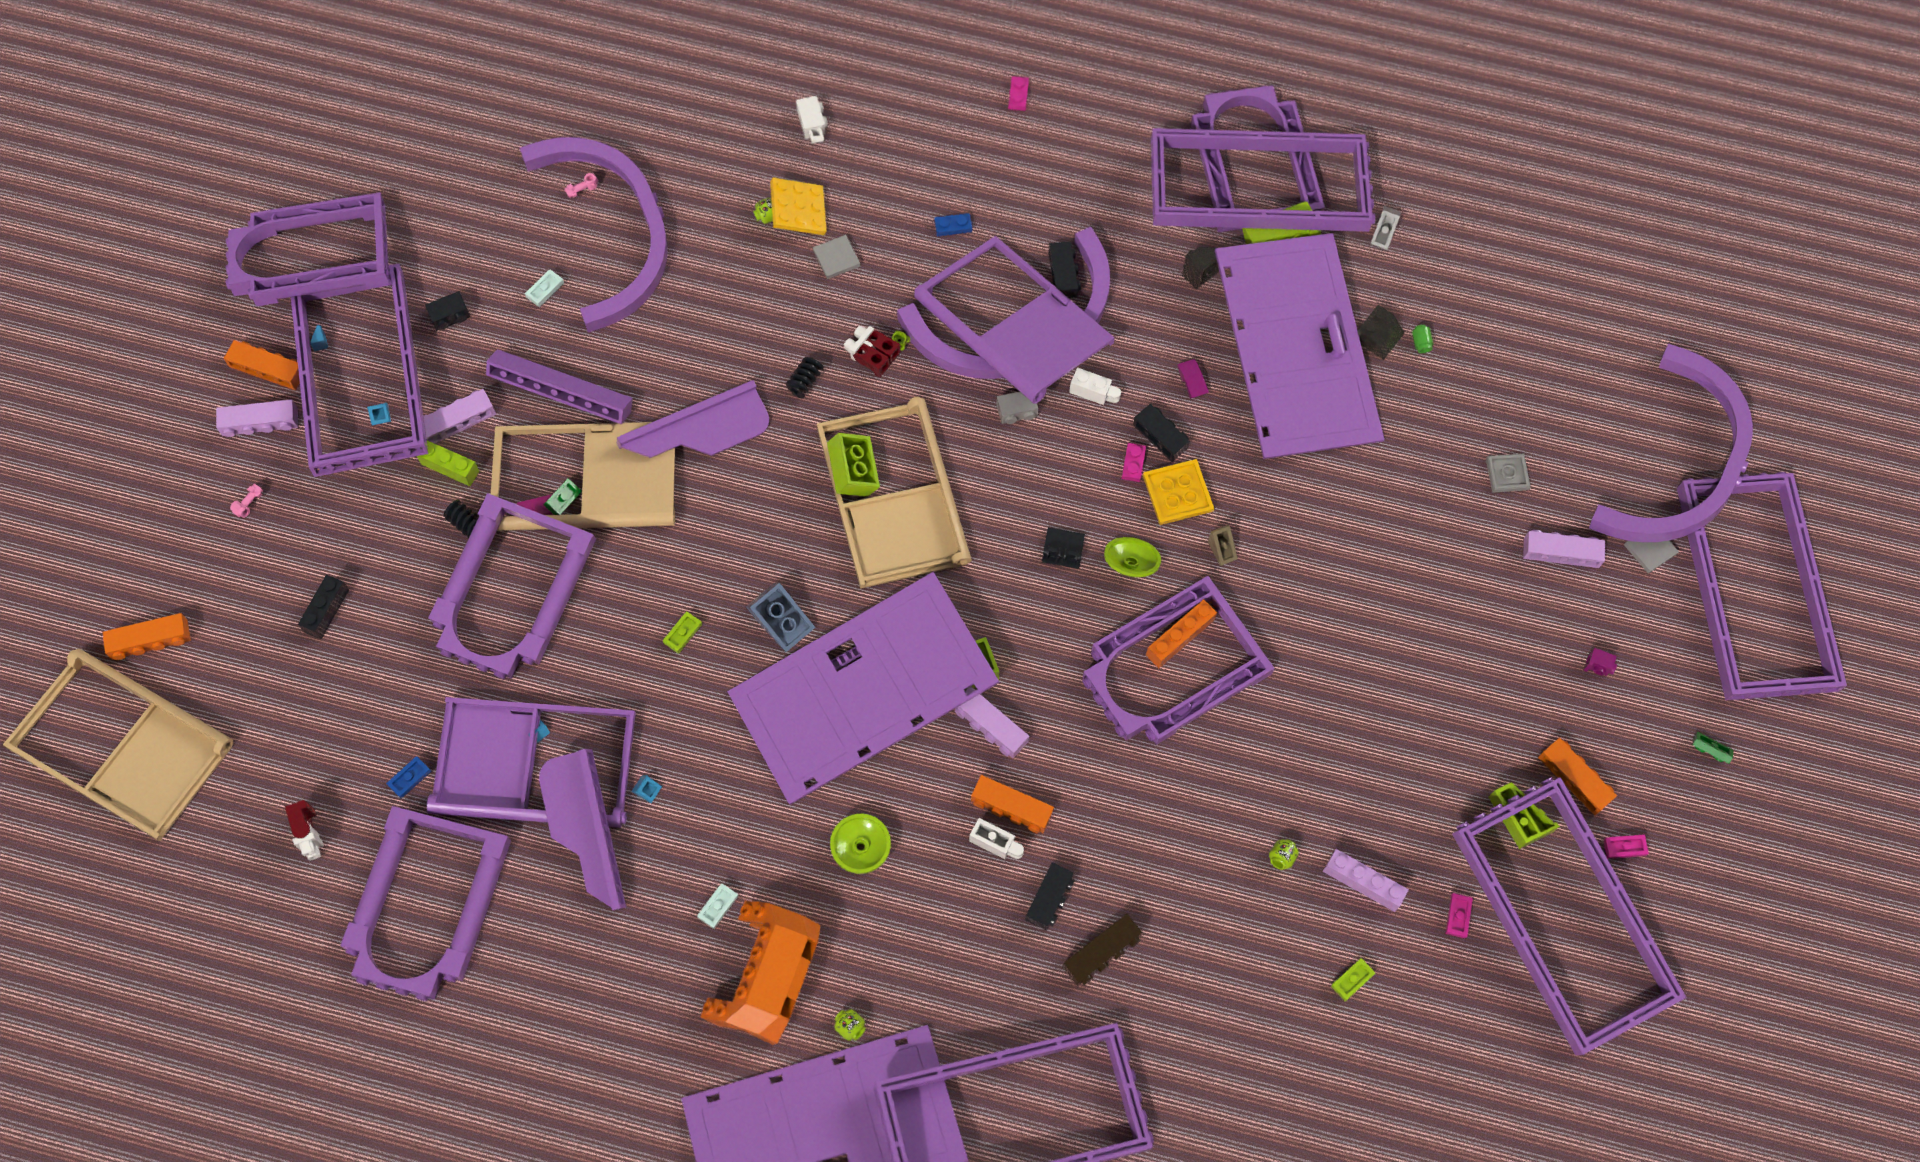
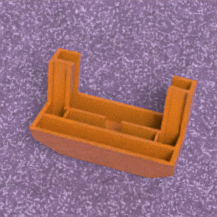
[700,900,821,1045]

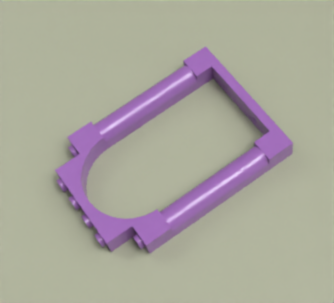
[1191,85,1325,232]
[226,192,389,307]
[428,493,596,679]
[1082,576,1275,745]
[340,806,511,1001]

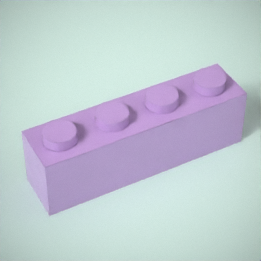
[423,389,496,444]
[216,400,298,437]
[1523,530,1605,568]
[955,686,1029,758]
[1323,849,1409,912]

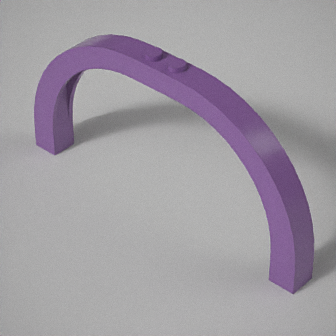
[520,137,667,333]
[897,227,1110,379]
[1589,344,1753,542]

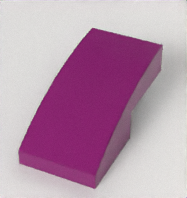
[1177,359,1209,399]

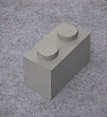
[996,392,1038,424]

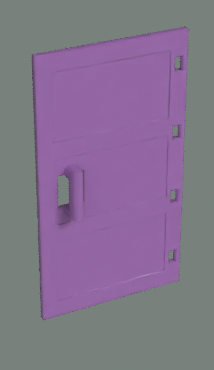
[1215,233,1384,459]
[727,572,1000,805]
[681,1025,968,1162]

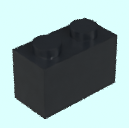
[425,291,470,331]

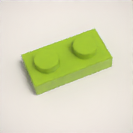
[663,611,702,654]
[1331,958,1376,1001]

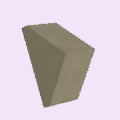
[1208,525,1238,566]

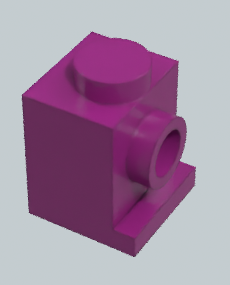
[1583,647,1617,676]

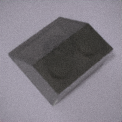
[1182,247,1219,290]
[1358,305,1405,360]

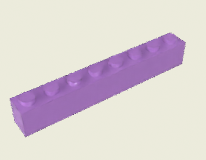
[486,349,633,424]

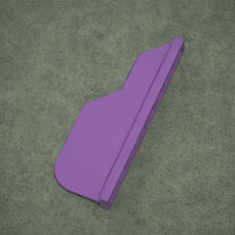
[616,380,769,458]
[539,749,626,910]

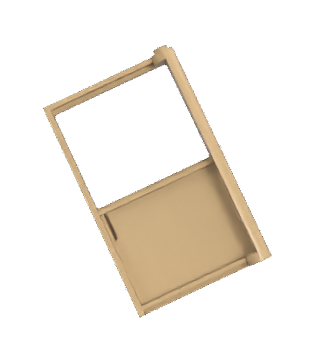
[817,397,972,589]
[491,422,675,531]
[3,648,233,841]

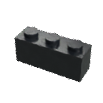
[1048,241,1081,298]
[1133,403,1190,462]
[298,574,349,639]
[1025,862,1075,931]

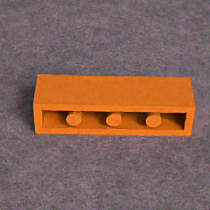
[223,340,300,390]
[1146,599,1217,668]
[102,613,191,660]
[1538,737,1617,816]
[971,775,1054,833]

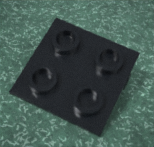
[1042,527,1085,569]

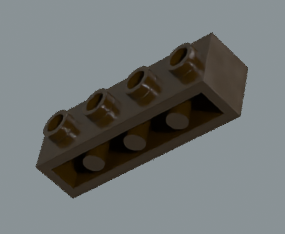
[1062,914,1143,987]

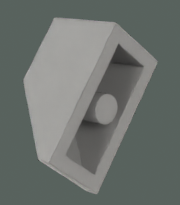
[1370,206,1401,249]

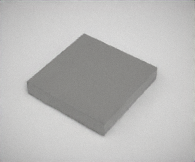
[813,235,860,279]
[1486,454,1531,493]
[1624,541,1679,574]

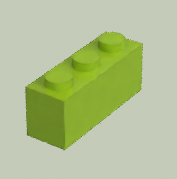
[417,440,479,486]

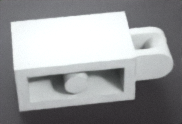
[796,96,828,144]
[1069,367,1121,405]
[969,818,1024,859]

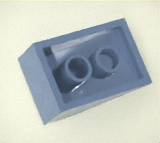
[746,582,816,652]

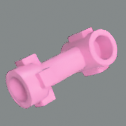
[564,173,598,198]
[230,484,263,518]

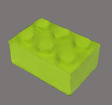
[827,433,880,497]

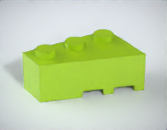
[1488,782,1560,849]

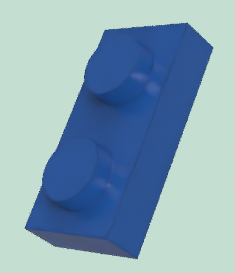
[934,213,972,236]
[386,756,431,799]

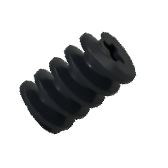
[786,357,824,399]
[443,499,478,539]

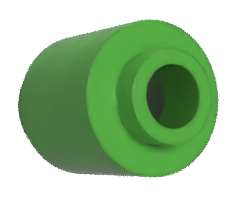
[1412,325,1434,353]

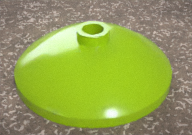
[1104,537,1161,578]
[830,814,891,874]

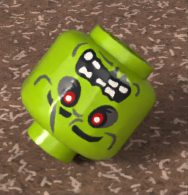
[753,197,773,224]
[1269,839,1299,870]
[835,1009,866,1041]

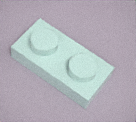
[525,269,564,307]
[697,883,738,929]

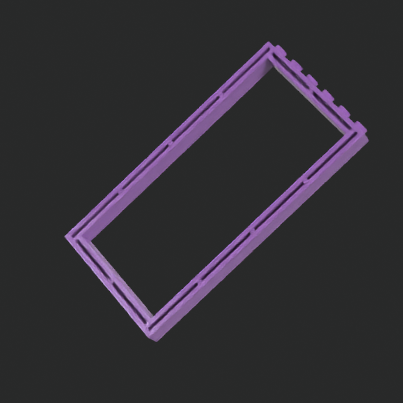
[1151,128,1375,232]
[291,264,429,477]
[1677,472,1847,701]
[1452,777,1686,1056]
[873,1023,1154,1162]

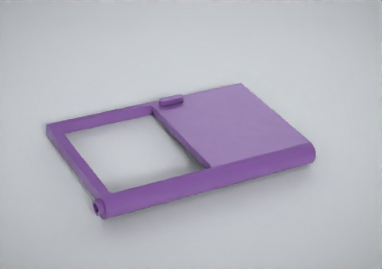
[914,236,1114,404]
[427,697,636,828]

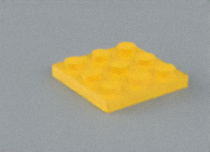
[770,178,827,235]
[1143,459,1214,525]

